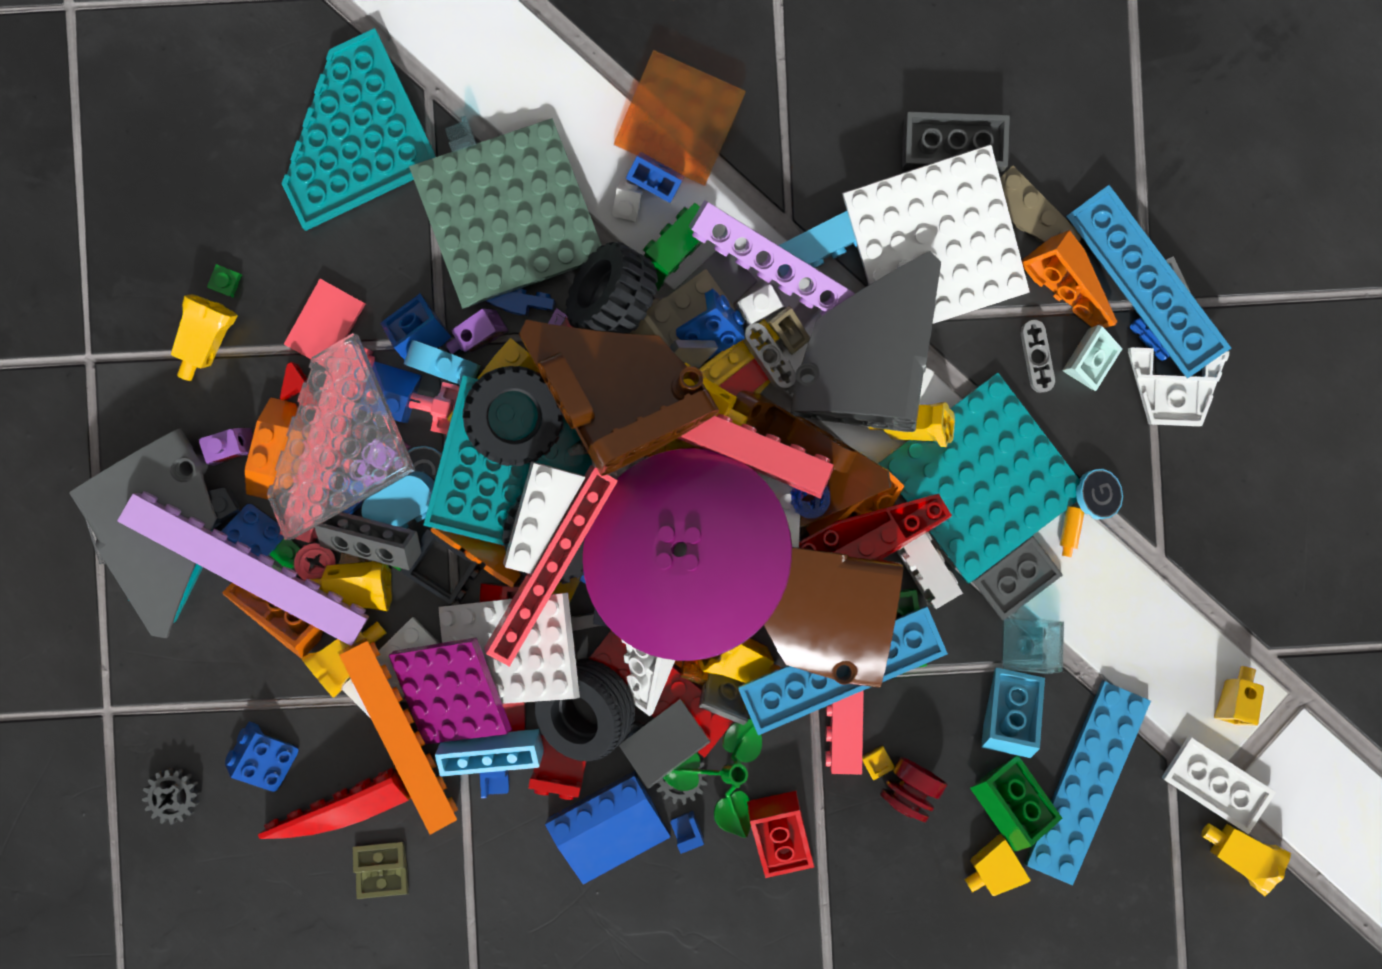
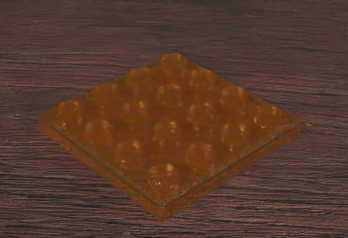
[613,50,746,186]

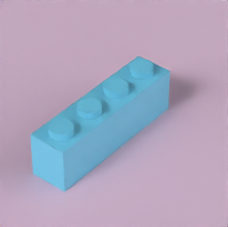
[777,211,857,276]
[435,729,544,776]

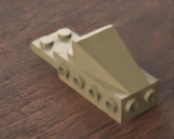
[630,269,736,346]

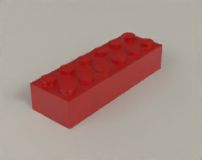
[588,630,734,758]

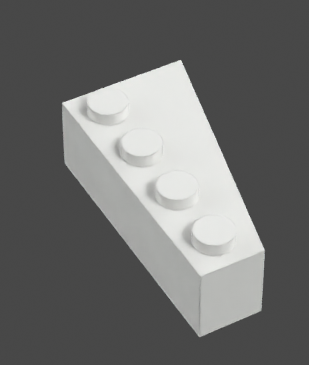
[503,461,586,574]
[897,532,963,609]

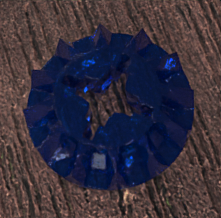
[790,485,830,518]

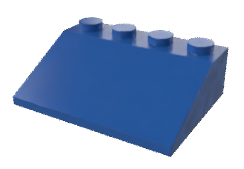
[545,771,671,884]

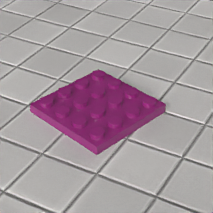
[388,637,512,744]

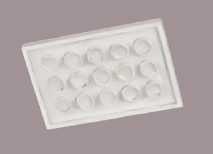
[438,593,580,704]

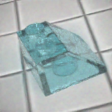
[1003,618,1064,674]

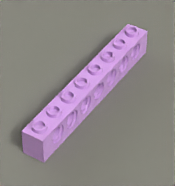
[689,200,856,316]

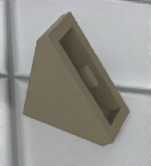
[768,306,810,355]

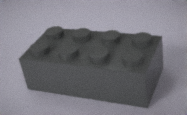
[902,112,1010,173]

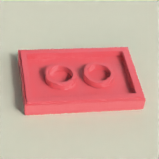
[284,279,365,369]

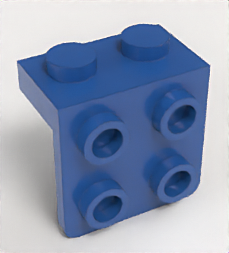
[676,288,745,361]
[221,504,285,557]
[225,721,298,792]

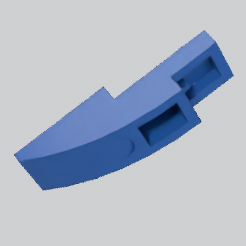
[486,289,556,317]

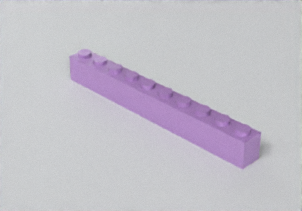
[117,491,369,646]

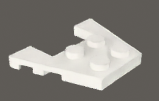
[1128,348,1229,426]

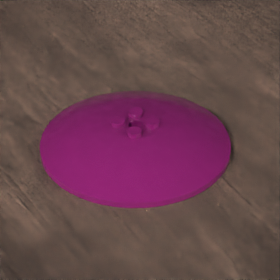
[583,448,792,661]

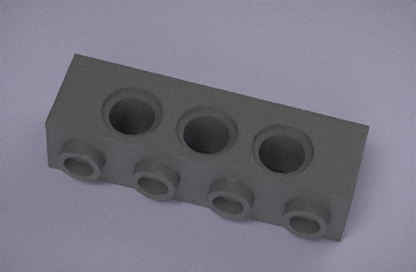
[314,508,421,570]

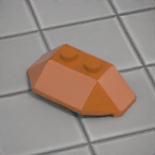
[245,397,311,500]

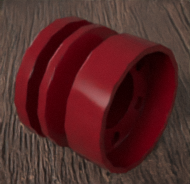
[880,757,948,822]

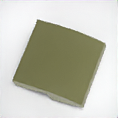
[353,842,409,899]

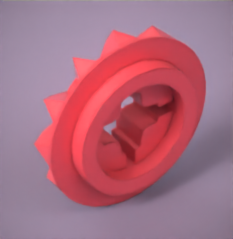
[294,542,335,581]

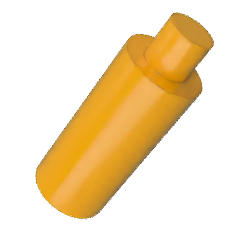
[1059,506,1085,557]

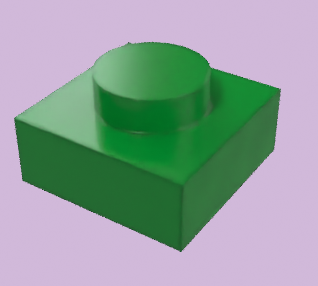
[207,264,242,298]
[270,536,302,569]

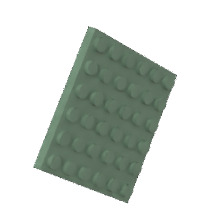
[409,118,601,309]

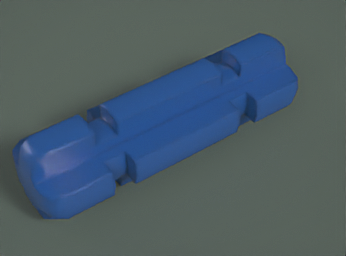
[1130,318,1169,361]

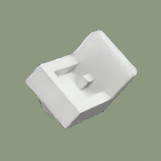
[612,179,644,222]

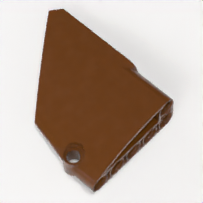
[519,320,719,476]
[732,391,891,528]
[764,547,903,688]

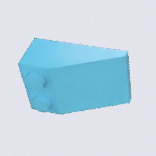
[981,667,1045,758]

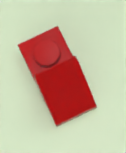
[280,362,321,411]

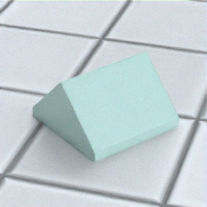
[1062,325,1122,391]

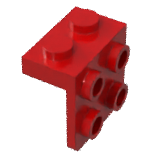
[528,735,586,800]

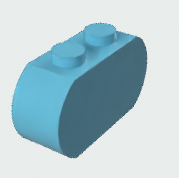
[403,340,481,385]
[362,471,434,529]

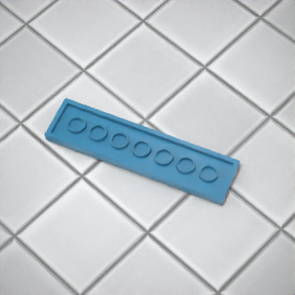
[1066,185,1231,379]
[738,606,948,735]
[1025,680,1151,885]

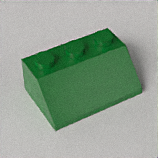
[970,755,1063,852]

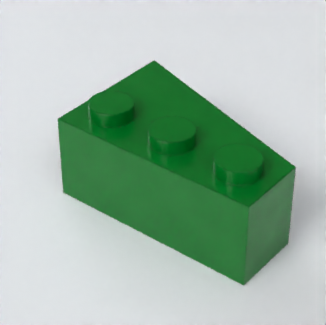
[643,203,716,291]

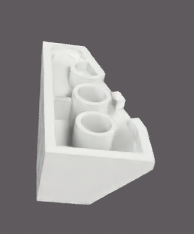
[621,639,675,716]

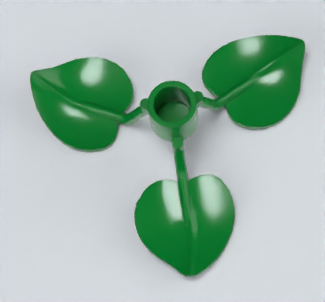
[663,719,762,838]

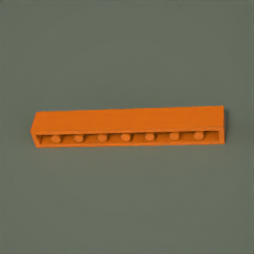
[338,638,458,835]

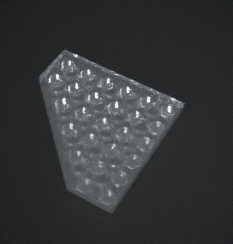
[267,333,415,541]

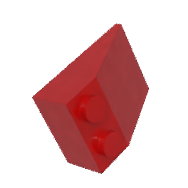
[747,791,814,878]

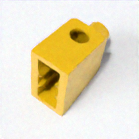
[1214,666,1264,726]
[964,834,1031,896]

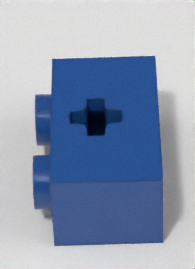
[625,152,685,203]

